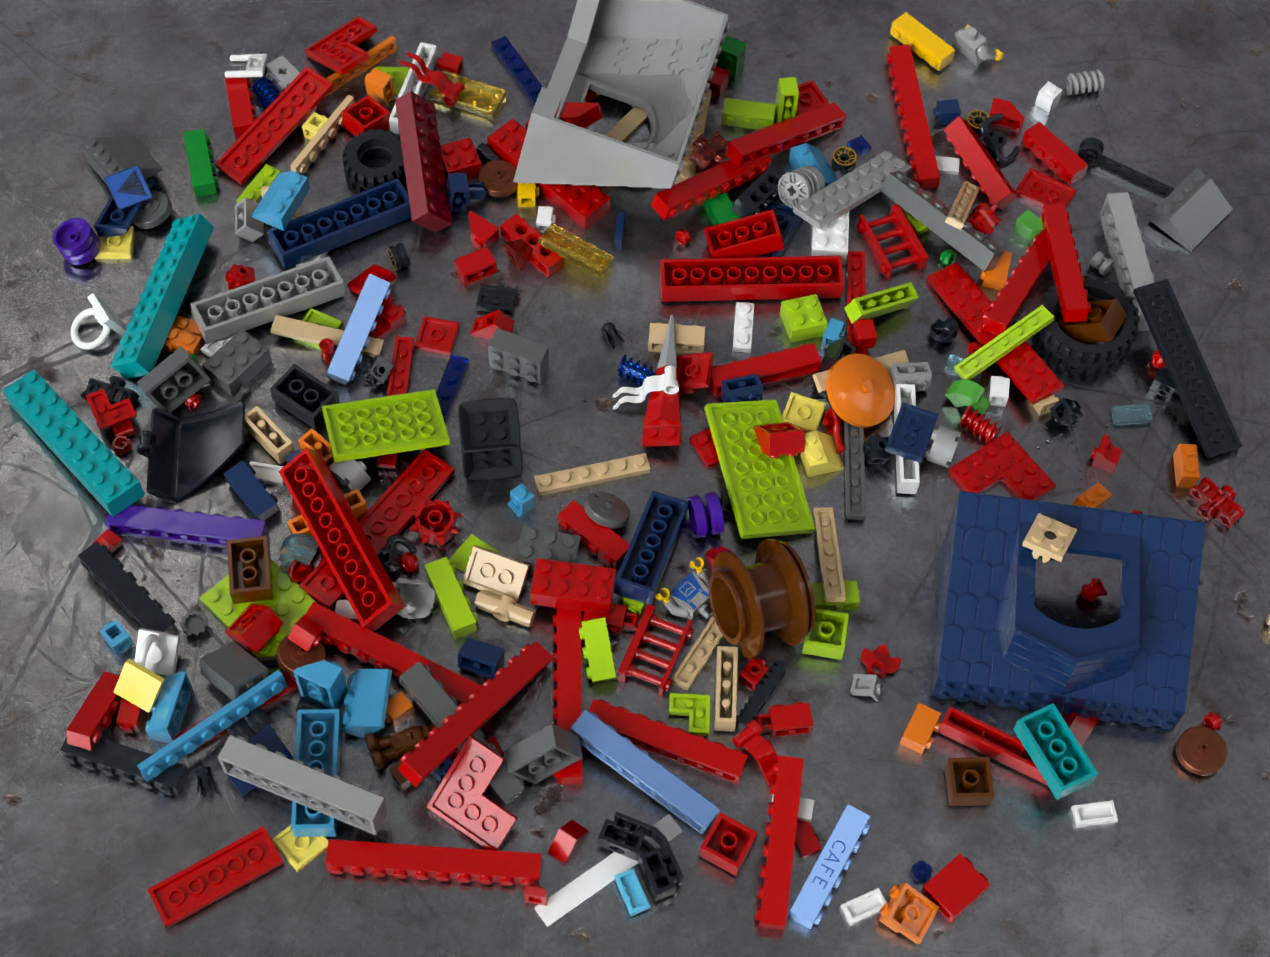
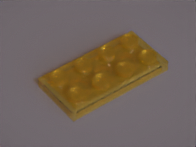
[429,70,506,120]
[538,223,615,277]

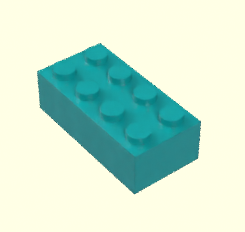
[1013,703,1098,800]

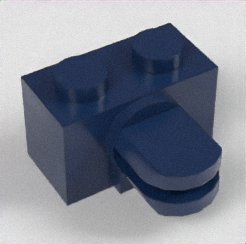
[446,173,486,213]

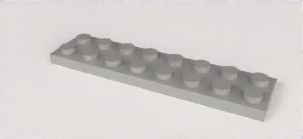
[793,151,912,229]

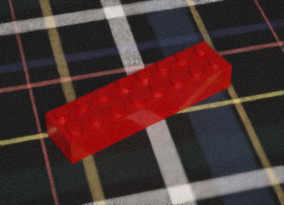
[487,118,611,231]

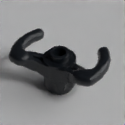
[980,113,1021,166]
[377,535,417,573]

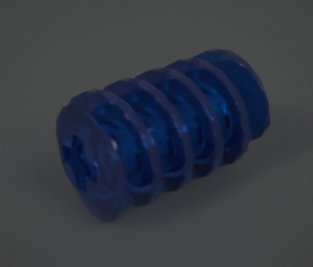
[252,77,281,109]
[618,354,657,386]

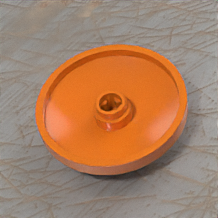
[826,354,895,428]

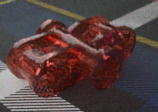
[689,130,730,172]

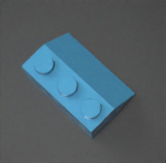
[789,143,838,187]
[252,171,310,231]
[294,660,348,709]
[341,669,392,738]
[145,671,193,743]

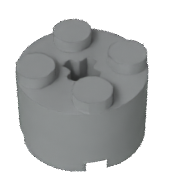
[924,425,961,468]
[328,460,371,495]

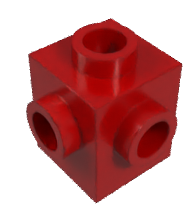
[225,264,255,290]

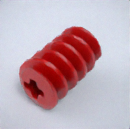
[960,405,1003,444]

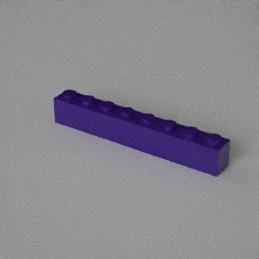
[105,505,268,546]

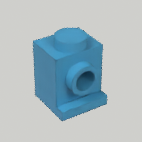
[822,318,846,347]
[508,483,535,518]
[100,619,134,656]

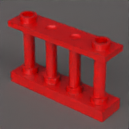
[857,204,929,280]
[617,605,694,697]

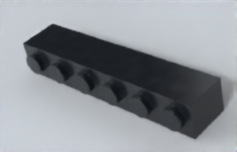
[78,541,176,634]
[60,737,189,795]

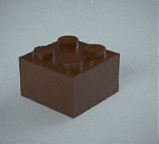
[944,757,995,806]

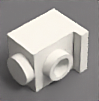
[536,206,556,235]

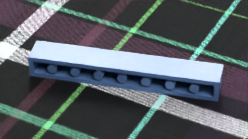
[569,710,720,835]

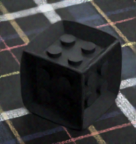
[458,398,523,480]

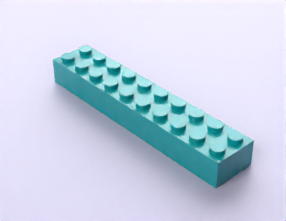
[110,214,214,379]
[2,369,145,517]

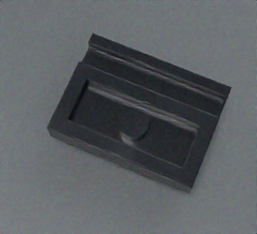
[476,284,517,315]

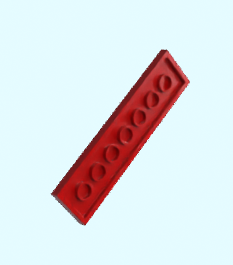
[215,66,334,185]

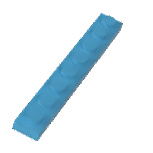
[137,670,287,782]

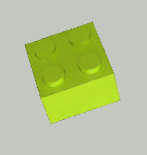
[780,294,828,343]
[802,609,849,660]

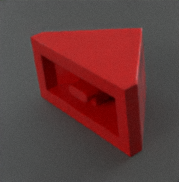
[547,819,589,865]

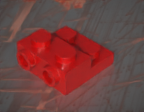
[369,294,406,339]
[677,352,714,395]

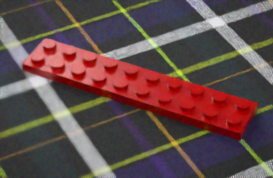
[927,262,1064,405]
[299,449,455,610]

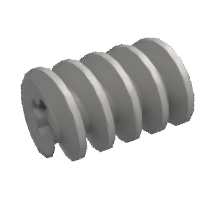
[1066,70,1104,96]

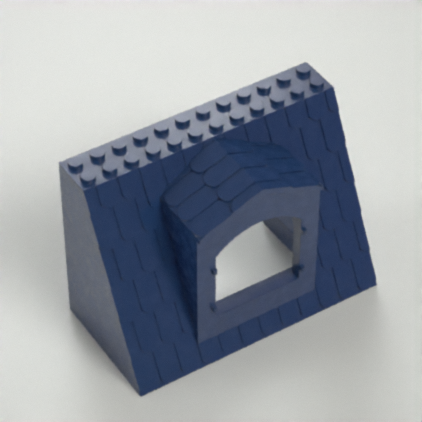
[931,491,1205,729]

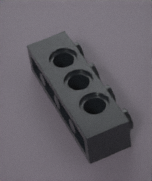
[731,164,786,218]

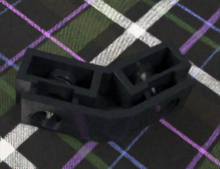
[597,811,684,902]

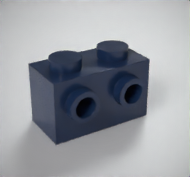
[720,374,763,403]
[458,637,505,679]

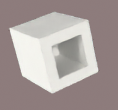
[1035,81,1062,113]
[987,376,1010,407]

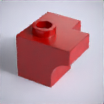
[1090,434,1122,474]

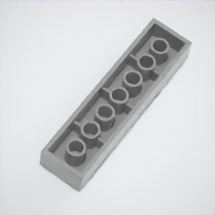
[1099,192,1155,332]
[191,256,344,344]
[218,735,388,836]

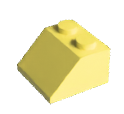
[799,430,844,478]

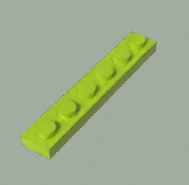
[954,305,1054,380]

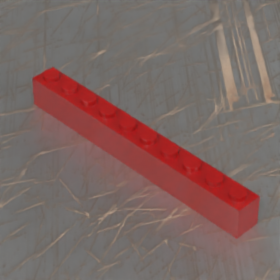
[886,44,940,190]
[305,602,483,707]
[553,607,582,785]
[398,641,554,787]
[325,839,542,887]

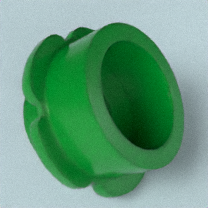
[940,249,956,266]

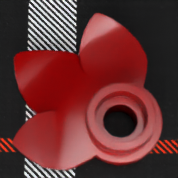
[861,644,901,679]

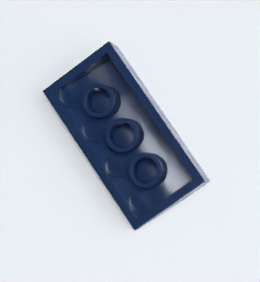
[94,179,155,237]
[757,202,804,257]

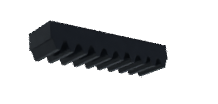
[735,659,789,732]

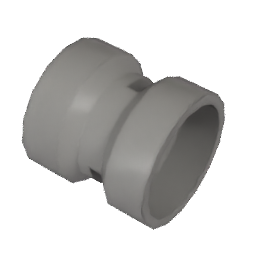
[1089,251,1115,276]

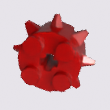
[966,202,1002,236]
[409,499,462,546]

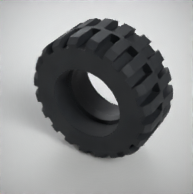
[342,129,407,193]

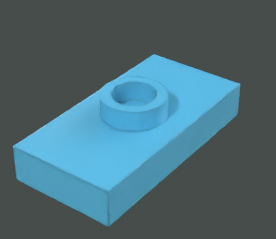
[614,868,651,916]

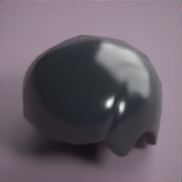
[929,317,959,343]

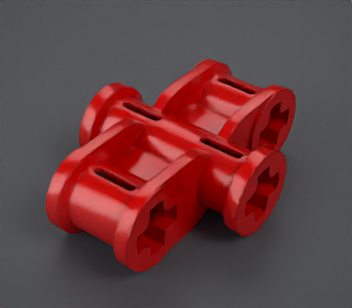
[1190,477,1245,528]

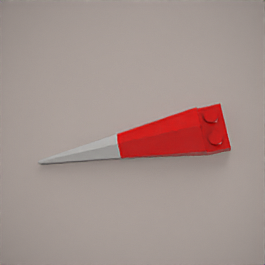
[642,314,682,447]

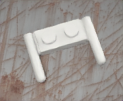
[225,54,268,78]

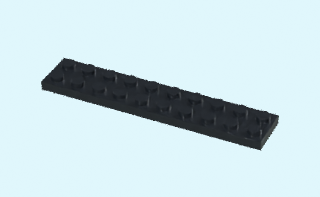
[1133,279,1242,459]

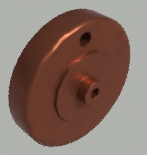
[478,160,518,197]
[276,635,326,677]
[1176,726,1227,775]

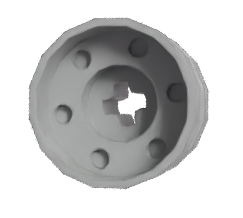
[778,166,825,208]

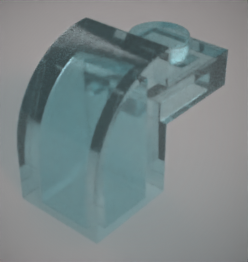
[278,533,318,573]

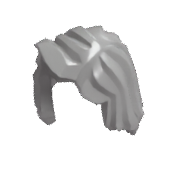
[392,578,437,619]

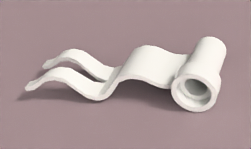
[613,366,679,410]

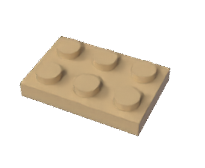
[462,545,530,603]

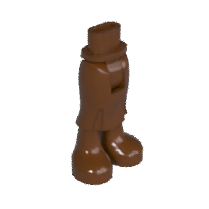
[365,724,436,770]

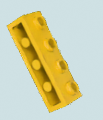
[890,12,955,71]

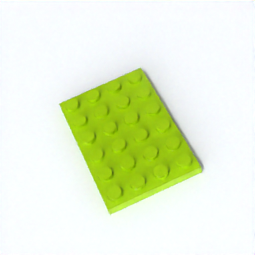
[322,389,450,463]
[200,559,322,674]

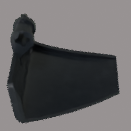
[137,402,245,503]

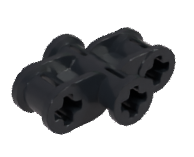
[81,376,139,406]

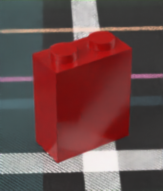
[921,854,990,923]

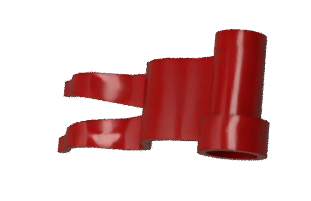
[400,52,465,107]
[732,720,803,786]

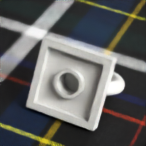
[71,293,126,350]
[135,628,181,675]

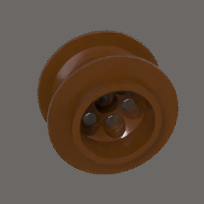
[709,539,816,658]

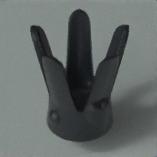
[601,322,625,349]
[718,489,731,519]
[195,765,218,798]

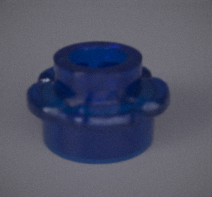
[911,861,932,881]

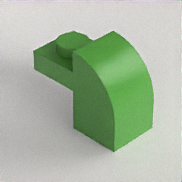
[1013,210,1043,241]
[945,379,991,416]

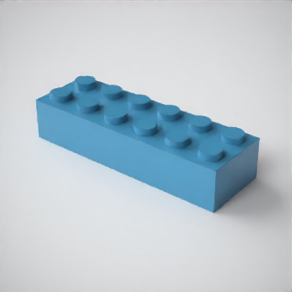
[291,709,342,837]

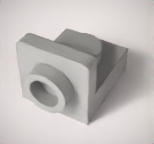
[850,674,884,701]

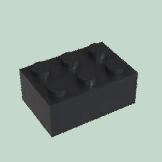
[270,363,340,430]

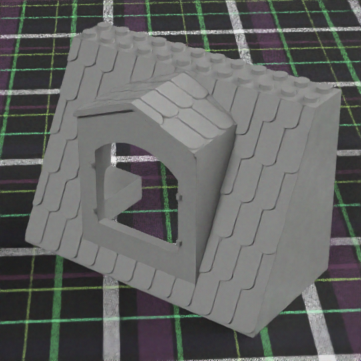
[513,0,730,188]

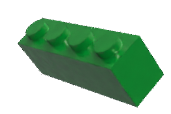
[183,128,219,197]
[694,172,741,226]

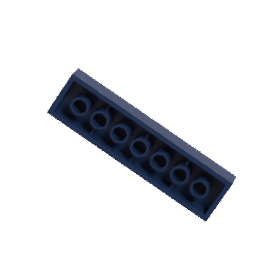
[267,178,411,269]

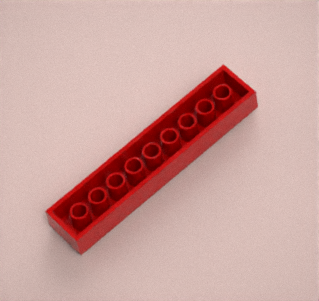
[660,256,844,302]
[279,447,405,630]

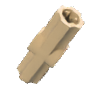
[474,590,536,627]

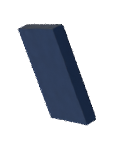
[885,402,939,463]
[218,724,294,796]

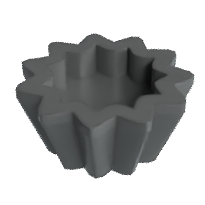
[179,609,209,637]

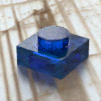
[847,135,871,158]

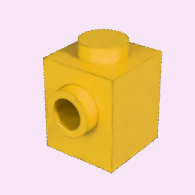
[518,183,539,207]

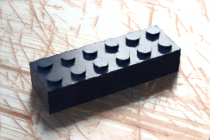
[614,490,689,605]

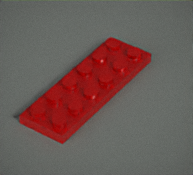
[147,826,284,928]

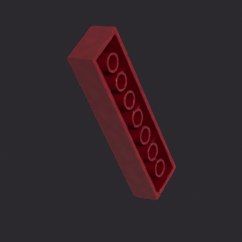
[395,91,452,232]

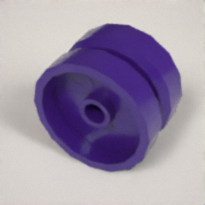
[53,218,101,265]
[687,492,724,539]

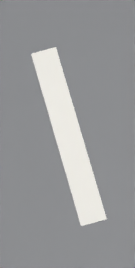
[534,814,683,927]

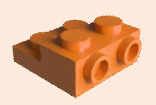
[163,315,206,356]
[879,883,939,944]

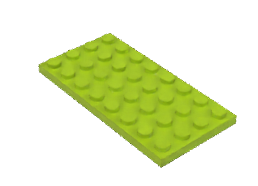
[704,399,815,539]

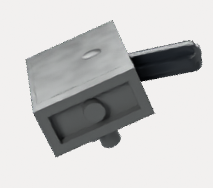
[200,641,280,700]

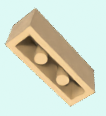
[648,322,705,354]
[244,406,295,465]

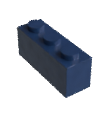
[224,461,279,521]

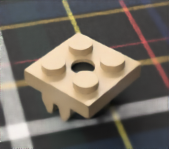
[1022,513,1077,563]

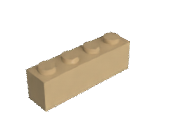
[714,646,738,732]

